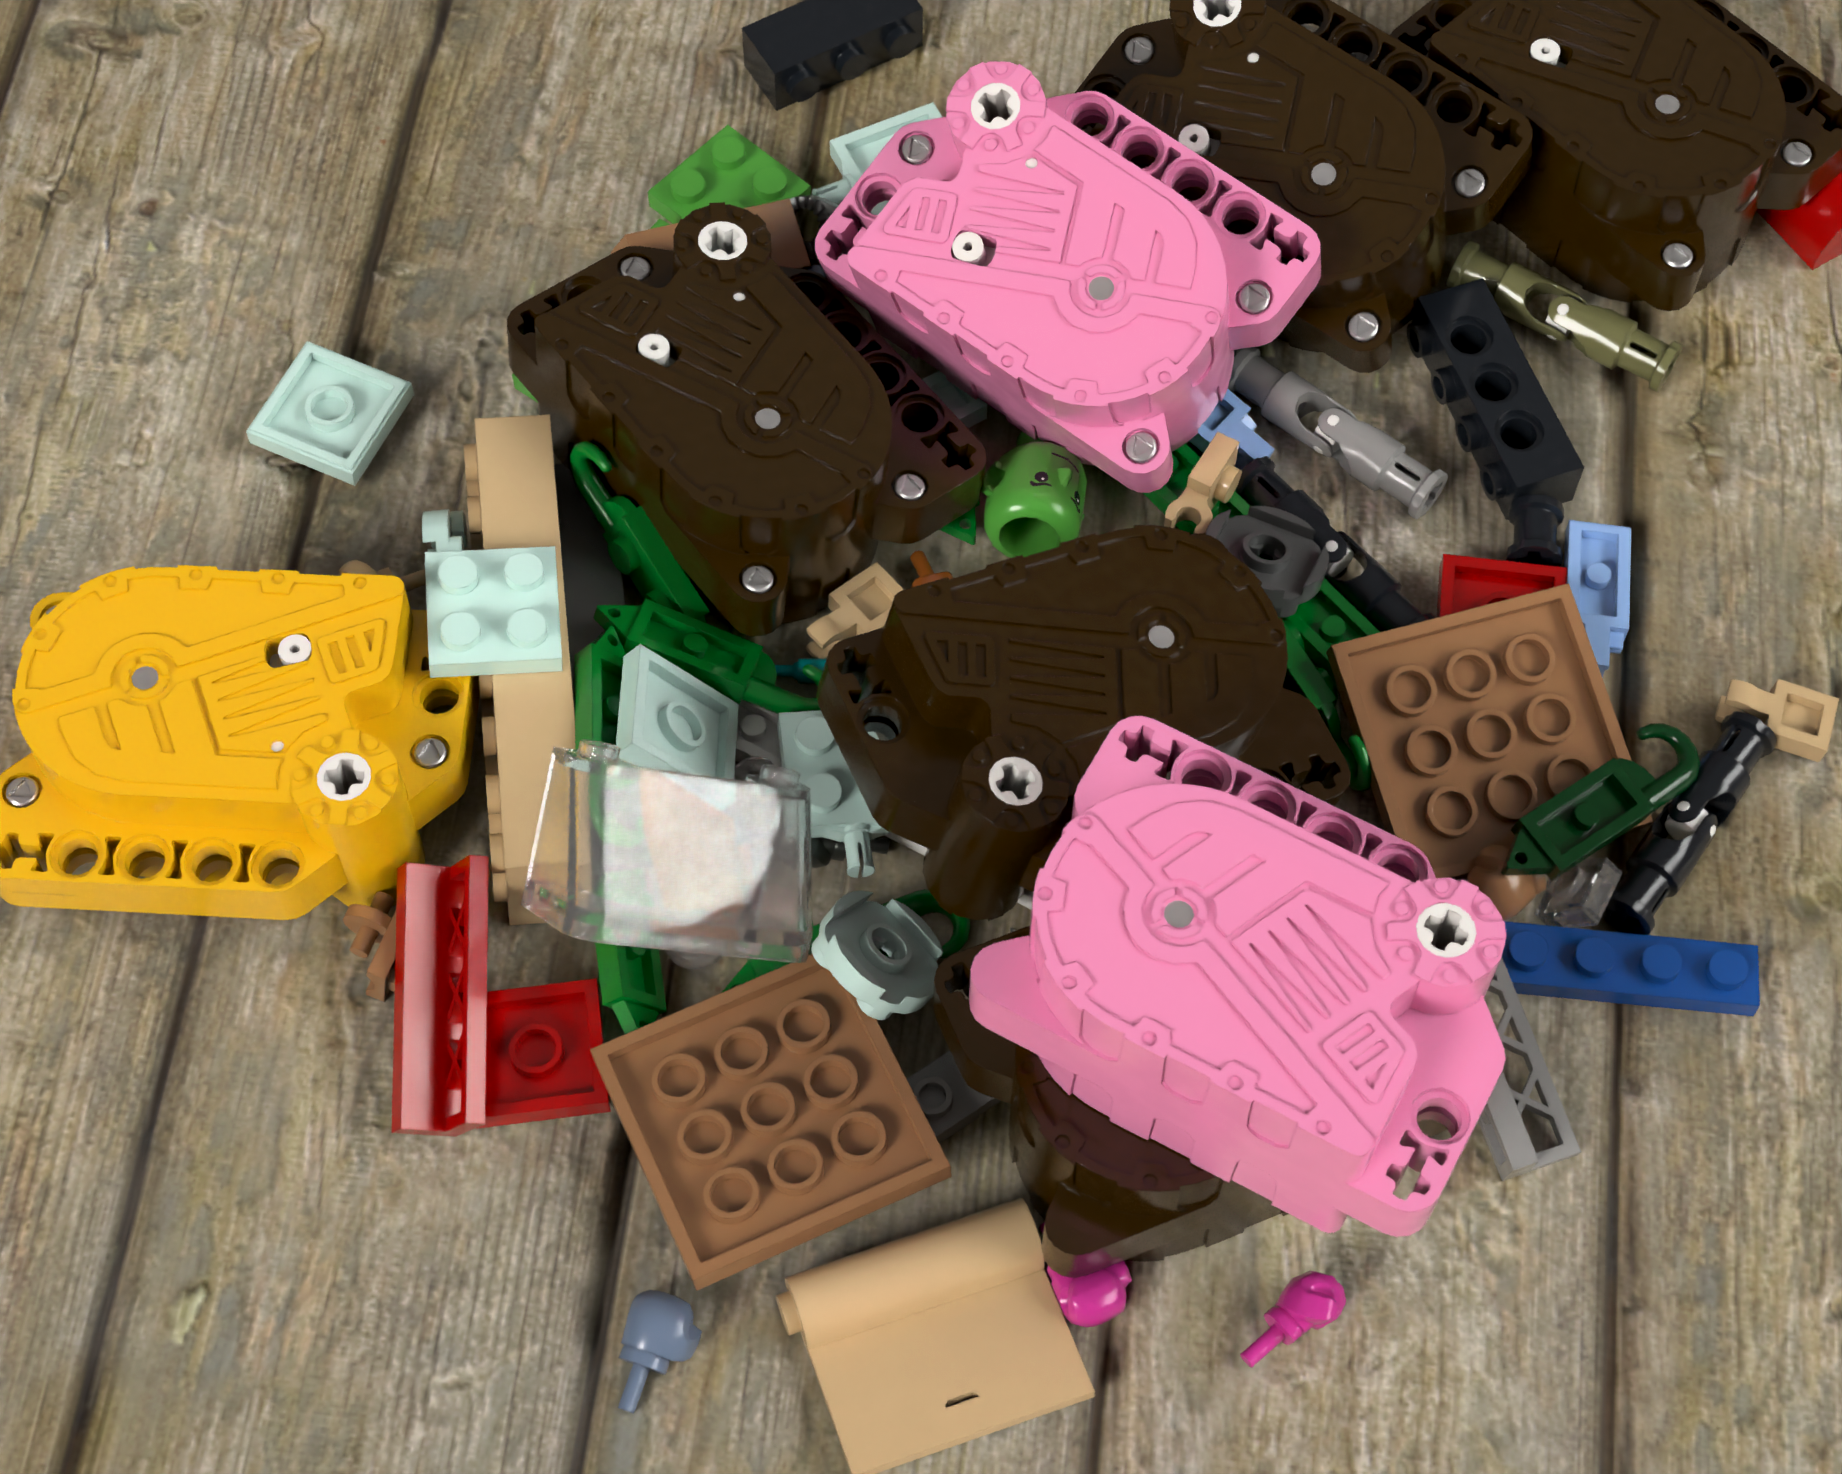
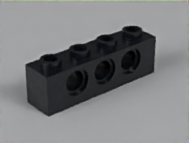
[1407,278,1584,520]

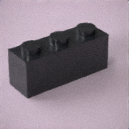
[742,0,923,111]

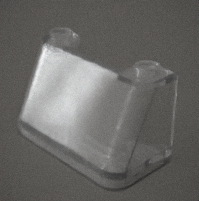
[521,739,813,963]

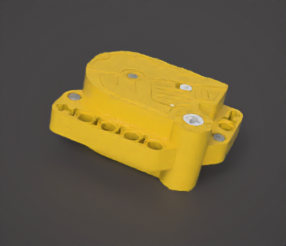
[0,565,480,920]

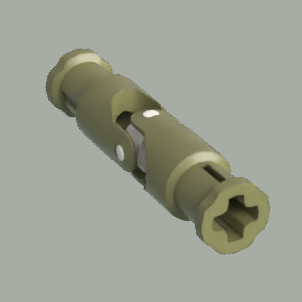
[1446,240,1683,392]

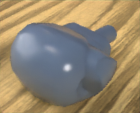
[617,1290,702,1413]

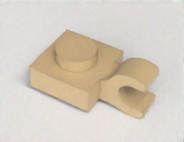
[1164,432,1242,534]
[806,562,904,659]
[1715,679,1839,762]

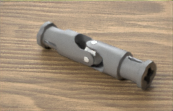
[1228,347,1448,520]

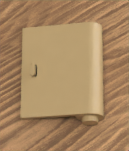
[776,1198,1095,1474]

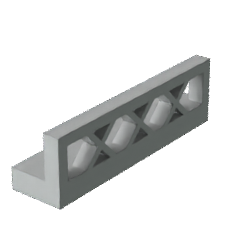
[1478,956,1581,1181]

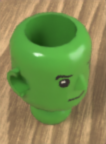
[981,431,1087,558]

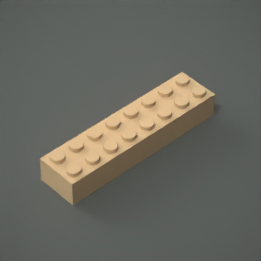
[464,414,588,926]

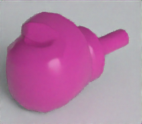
[1039,1222,1132,1327]
[1240,1270,1346,1368]

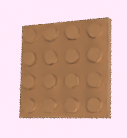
[1326,583,1653,880]
[590,954,952,1291]

